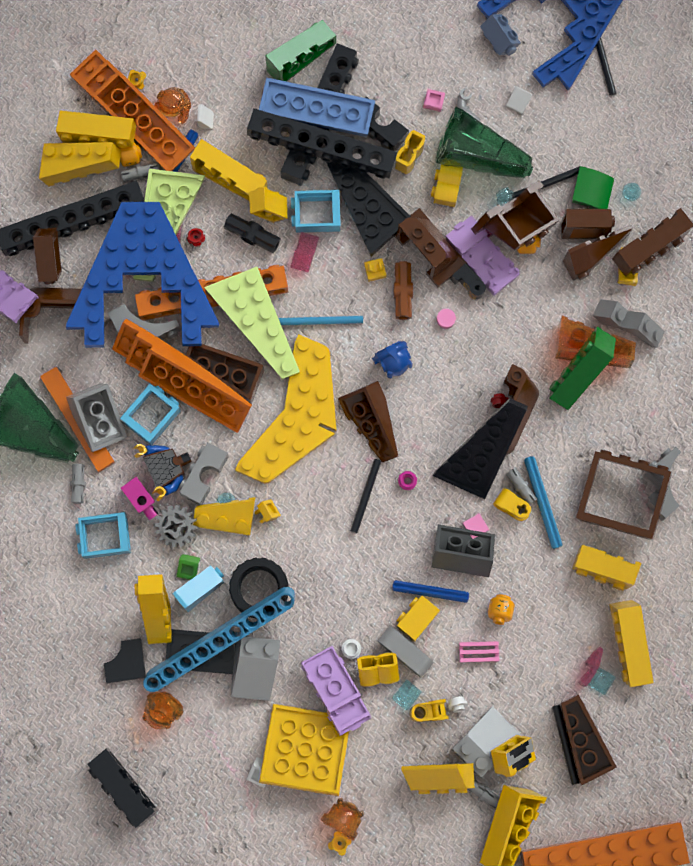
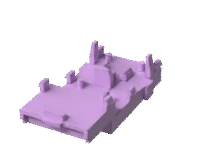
[446,215,520,296]
[0,270,39,324]
[301,646,371,736]

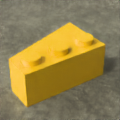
[572,545,641,591]

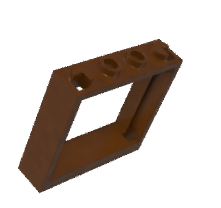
[576,449,672,541]

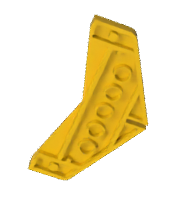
[235,334,337,484]

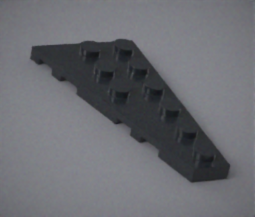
[326,148,411,257]
[432,398,528,499]

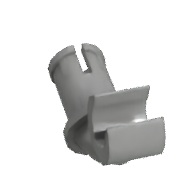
[457,88,480,128]

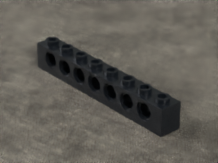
[280,43,359,186]
[247,108,397,179]
[0,180,144,256]

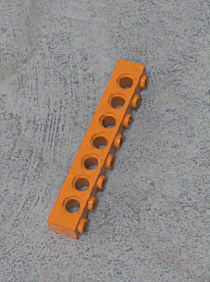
[135,265,288,321]

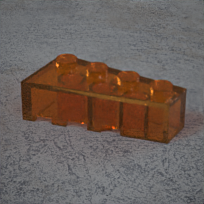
[555,315,636,369]

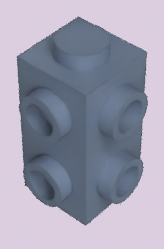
[480,14,521,56]

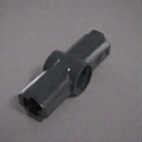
[224,213,281,253]

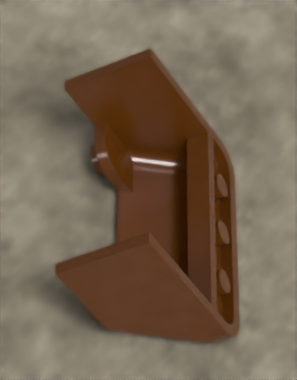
[19,287,82,344]

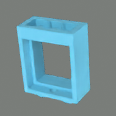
[291,190,341,233]
[120,384,181,445]
[75,512,131,559]

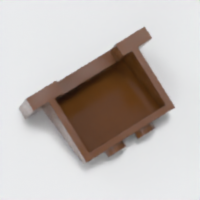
[471,180,559,250]
[394,208,467,288]

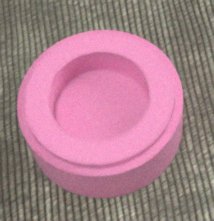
[437,309,456,329]

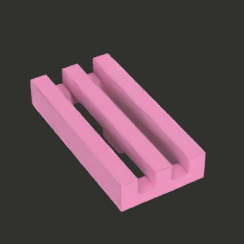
[459,641,500,663]

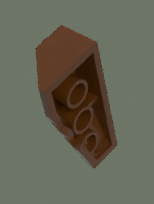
[563,225,633,281]
[338,381,398,463]

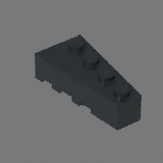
[87,748,159,828]

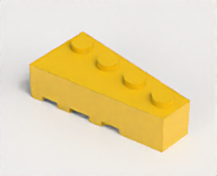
[56,110,136,148]
[190,139,268,202]
[39,142,121,187]
[134,574,172,644]
[609,600,654,687]
[480,785,547,866]

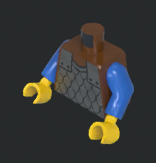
[133,444,192,501]

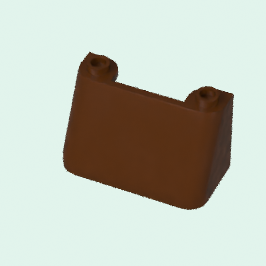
[503,364,539,454]

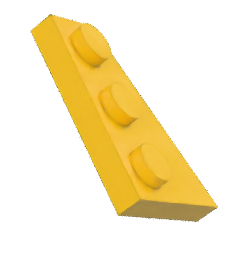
[193,497,256,536]

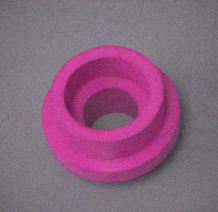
[398,471,417,490]

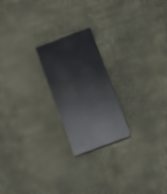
[165,629,247,675]

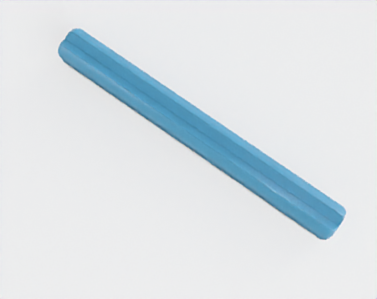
[524,456,563,549]

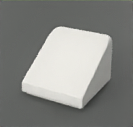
[506,86,532,114]
[197,104,214,129]
[246,757,266,788]

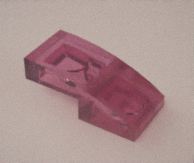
[290,232,319,273]
[578,647,603,688]

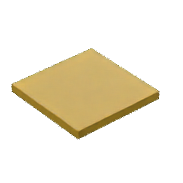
[259,704,349,796]

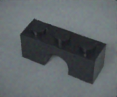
[365,96,409,151]

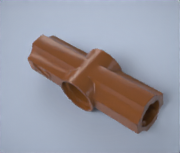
[394,261,413,320]

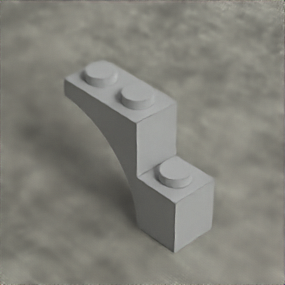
[593,299,665,348]
[108,304,181,340]
[644,447,681,521]

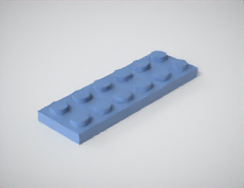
[259,78,375,137]

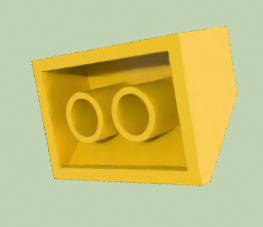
[401,763,475,794]

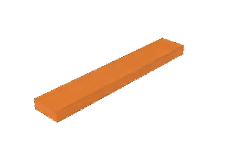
[40,367,115,472]

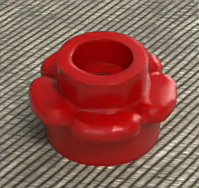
[187,228,205,246]
[490,393,509,408]

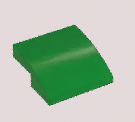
[571,166,614,209]

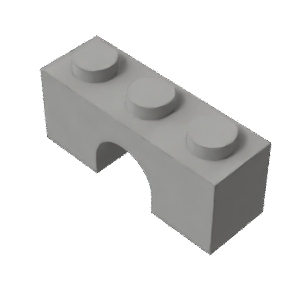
[179,442,229,505]

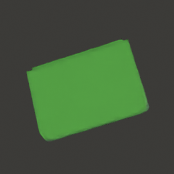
[176,554,200,580]

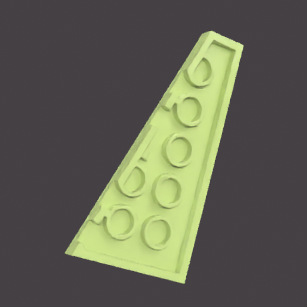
[133,169,205,282]
[204,267,300,380]

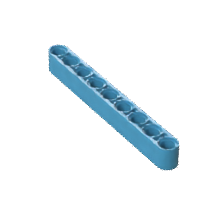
[143,587,295,692]

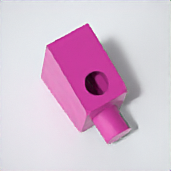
[121,477,159,521]

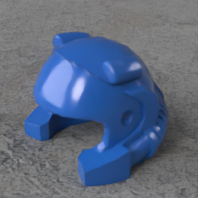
[372,341,413,379]

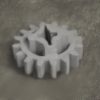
[155,505,198,547]

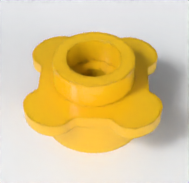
[128,70,147,90]
[328,831,352,856]

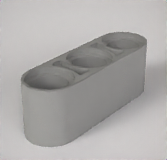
[377,626,434,677]

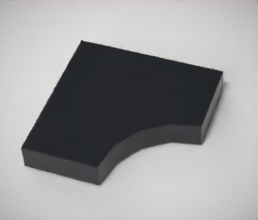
[104,638,146,684]

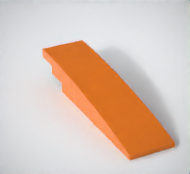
[70,50,195,171]
[112,319,252,433]

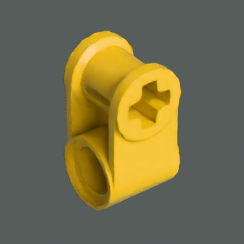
[493,488,531,521]
[409,699,449,722]

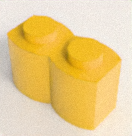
[395,130,425,175]
[431,164,463,207]
[357,653,399,686]

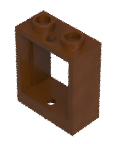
[561,209,615,239]
[33,228,62,284]

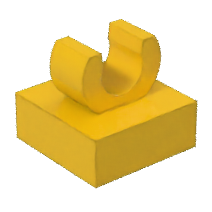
[364,258,387,282]
[254,499,281,523]

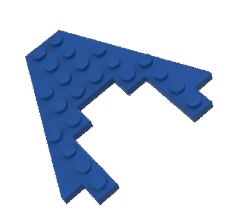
[477,0,623,90]
[66,202,219,348]

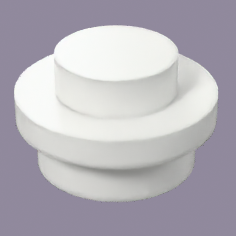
[342,639,361,659]
[448,697,468,713]

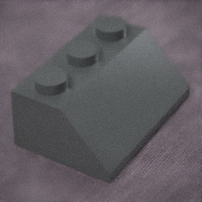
[431,524,495,578]

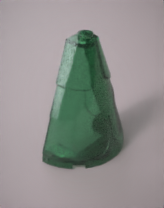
[435,107,533,178]
[0,372,79,463]

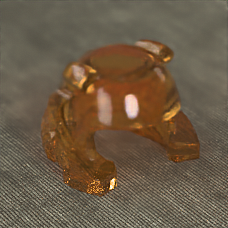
[154,87,191,124]
[142,691,184,729]
[321,798,364,841]

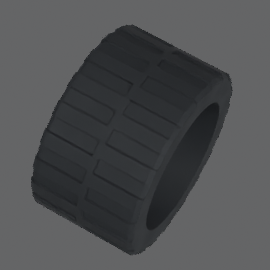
[229,557,289,619]

